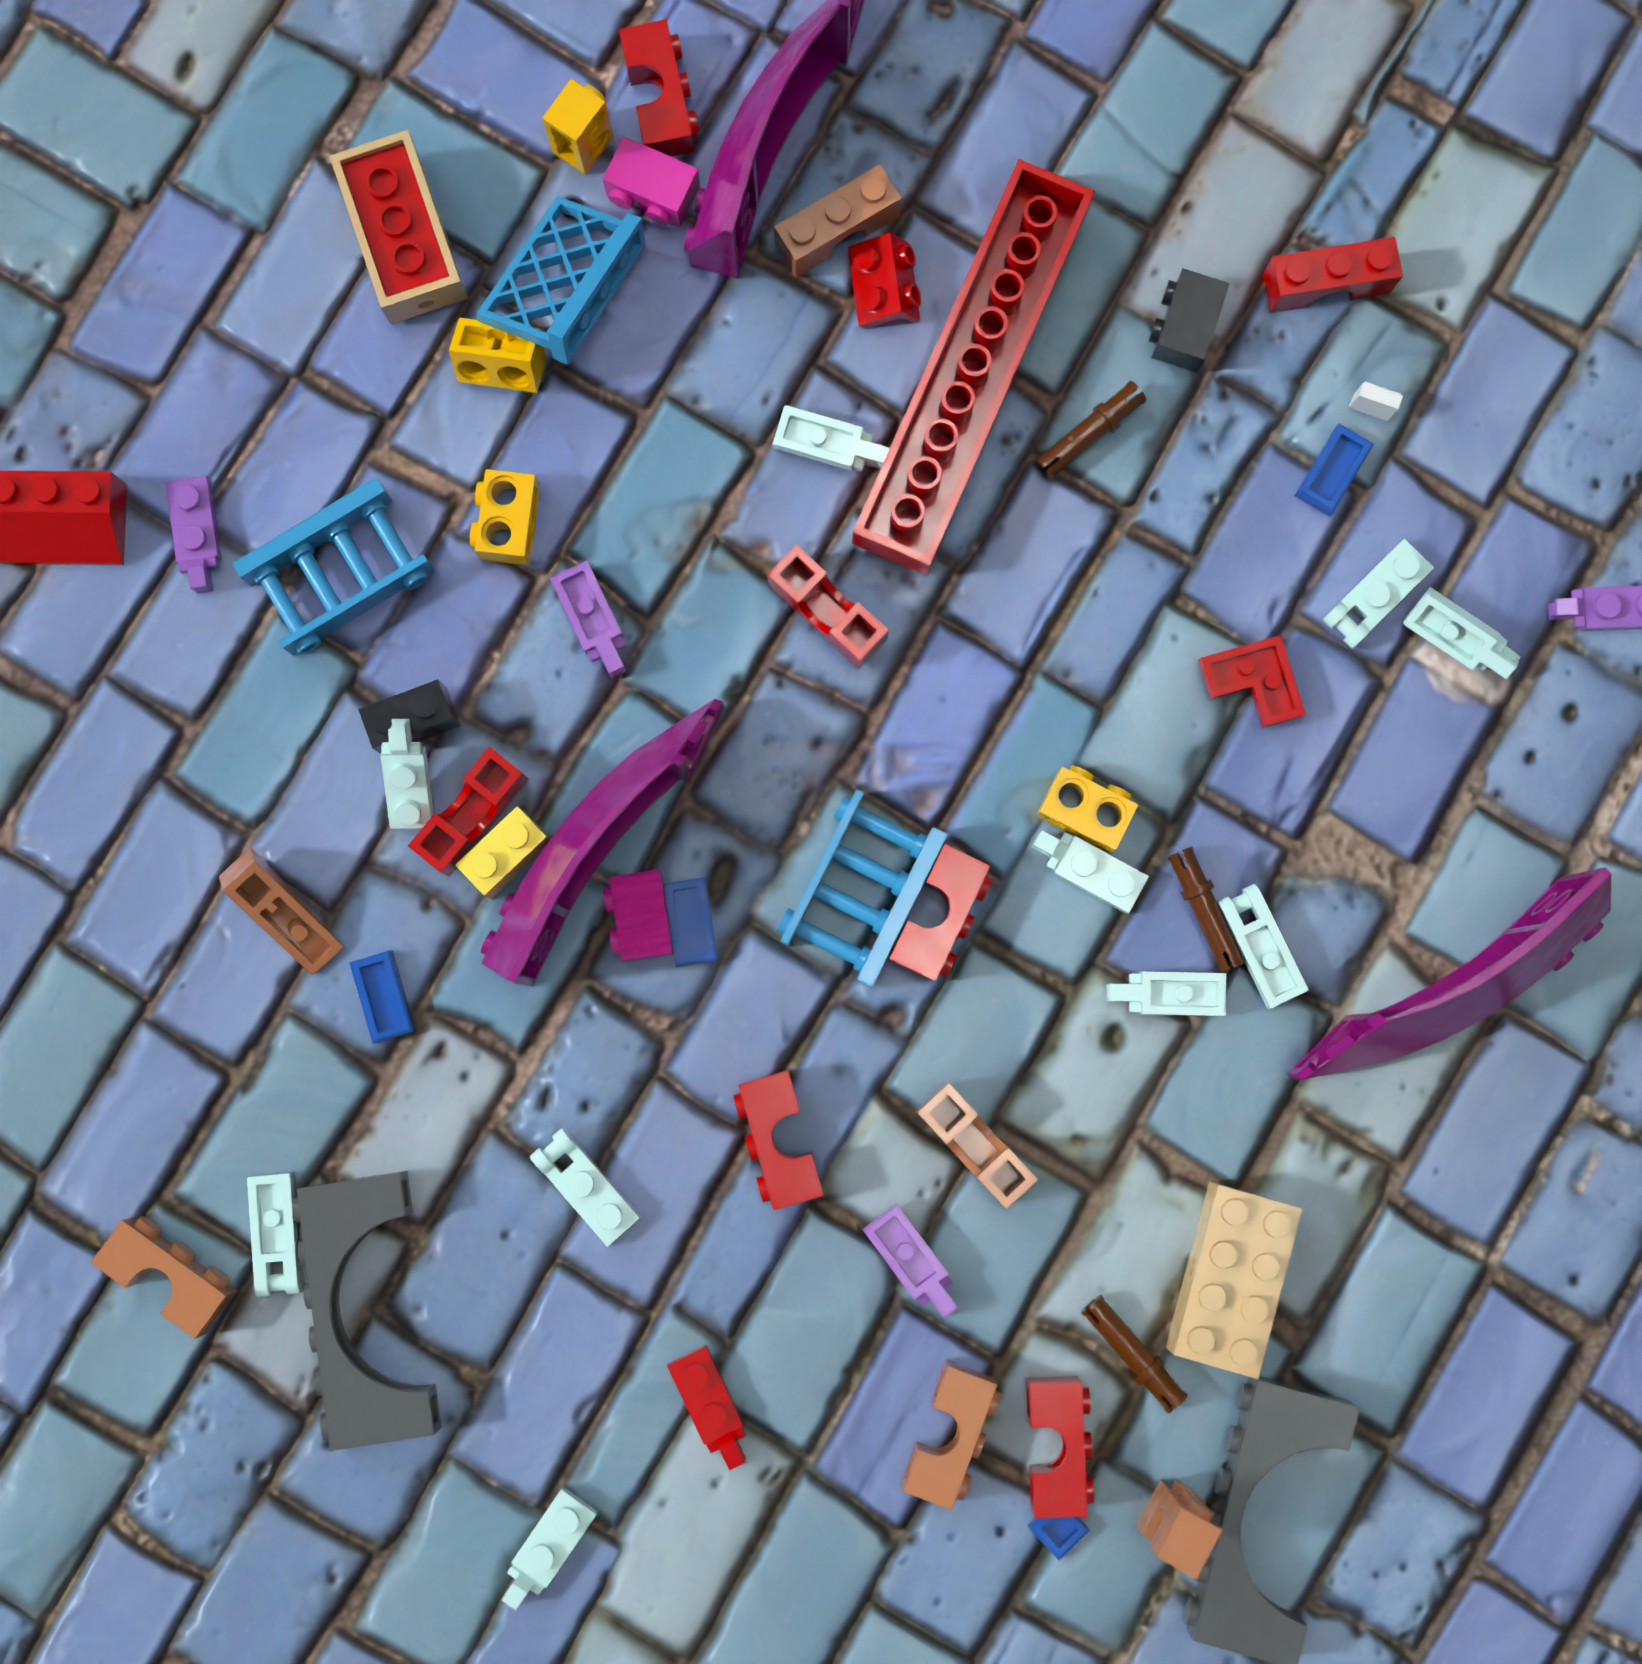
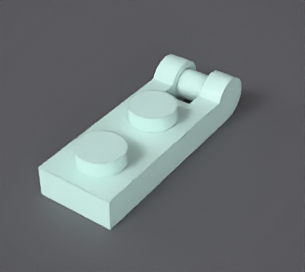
[1322,539,1434,649]
[1216,884,1309,1009]
[530,1128,641,1247]
[247,1172,304,1297]

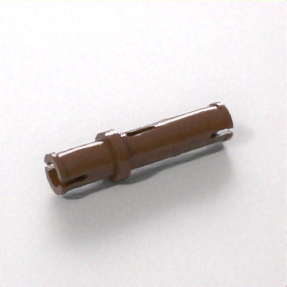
[1035,381,1147,480]
[1167,846,1245,973]
[1081,1295,1188,1413]

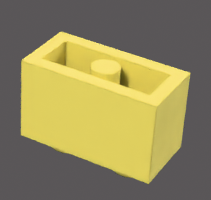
[455,806,550,899]

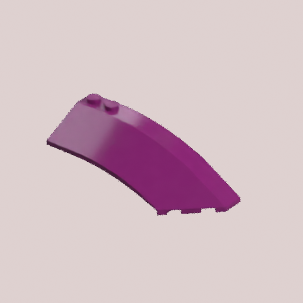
[684,0,865,279]
[480,698,725,987]
[1287,867,1612,1080]

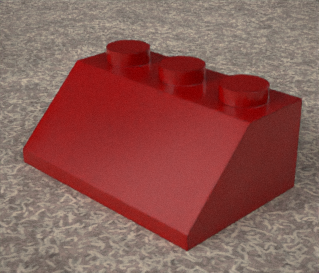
[0,471,127,565]

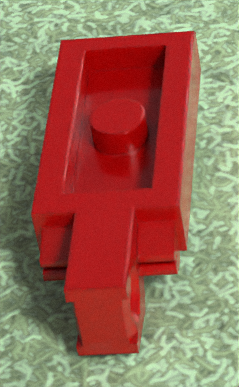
[667,1345,746,1471]

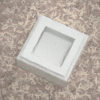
[1349,382,1403,421]

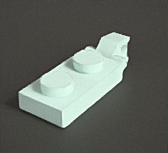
[773,405,890,472]
[1403,587,1520,679]
[380,719,434,829]
[1032,831,1149,914]
[1106,971,1226,1016]
[502,1487,598,1610]

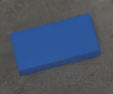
[1294,423,1374,516]
[663,877,718,967]
[349,950,416,1044]

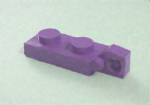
[165,476,222,594]
[550,561,626,678]
[1548,585,1642,631]
[862,1203,958,1319]

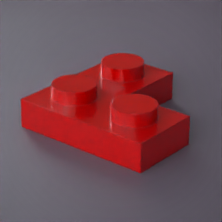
[1198,635,1306,728]

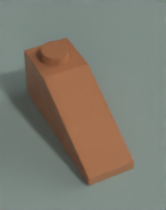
[219,847,344,976]

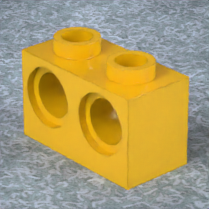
[542,78,613,175]
[449,318,547,393]
[470,469,541,566]
[1036,765,1138,854]

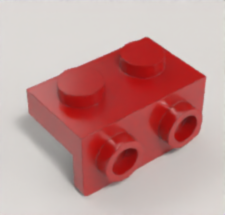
[848,232,921,329]

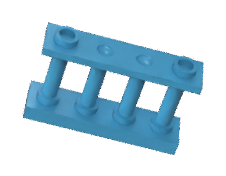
[232,477,435,655]
[777,789,948,988]

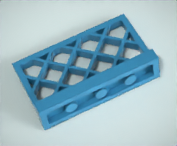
[476,196,646,365]

